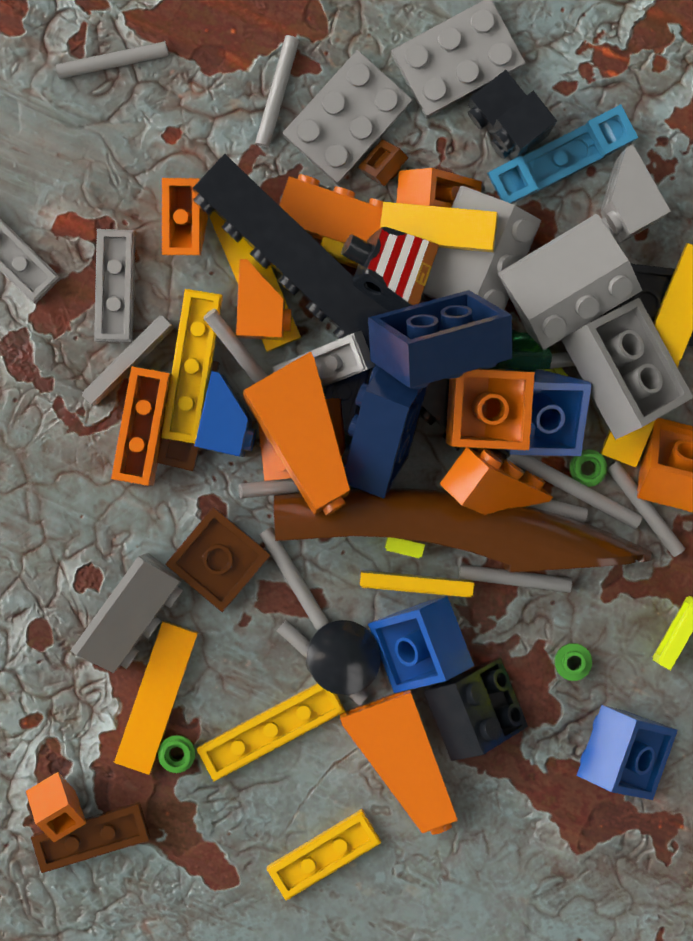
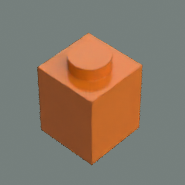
[26,772,86,842]

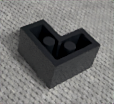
[468,70,557,160]

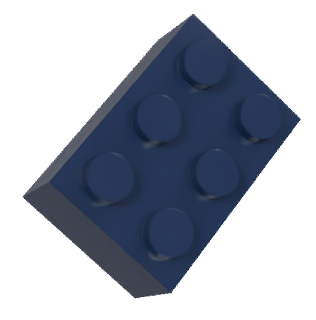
[368,290,512,389]
[341,365,428,499]

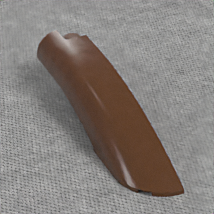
[274,488,652,573]

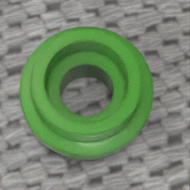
[569,449,607,487]
[554,643,592,681]
[158,735,196,773]

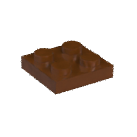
[165,507,271,612]

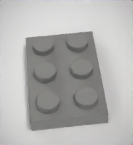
[391,0,525,119]
[282,50,413,185]

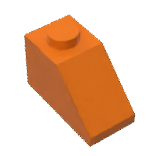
[396,168,482,208]
[162,178,208,255]
[236,259,292,340]

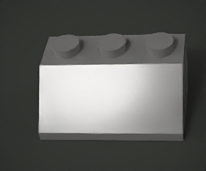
[422,186,541,310]
[498,214,642,350]
[561,298,693,440]
[70,553,183,673]

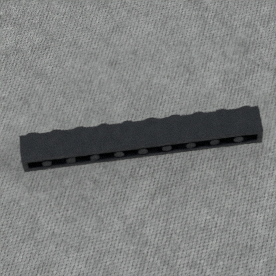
[192,154,475,451]

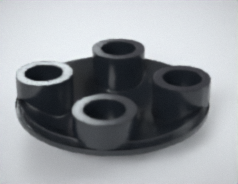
[306,620,381,696]

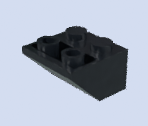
[424,658,528,761]

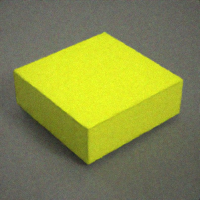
[384,537,425,559]

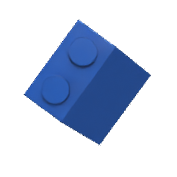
[505,369,592,456]
[194,371,257,457]
[368,596,474,693]
[576,705,678,800]

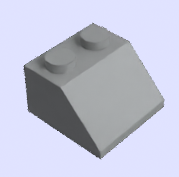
[600,144,671,245]

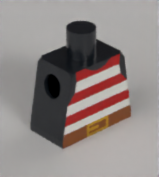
[341,227,439,312]

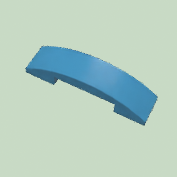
[487,104,638,204]

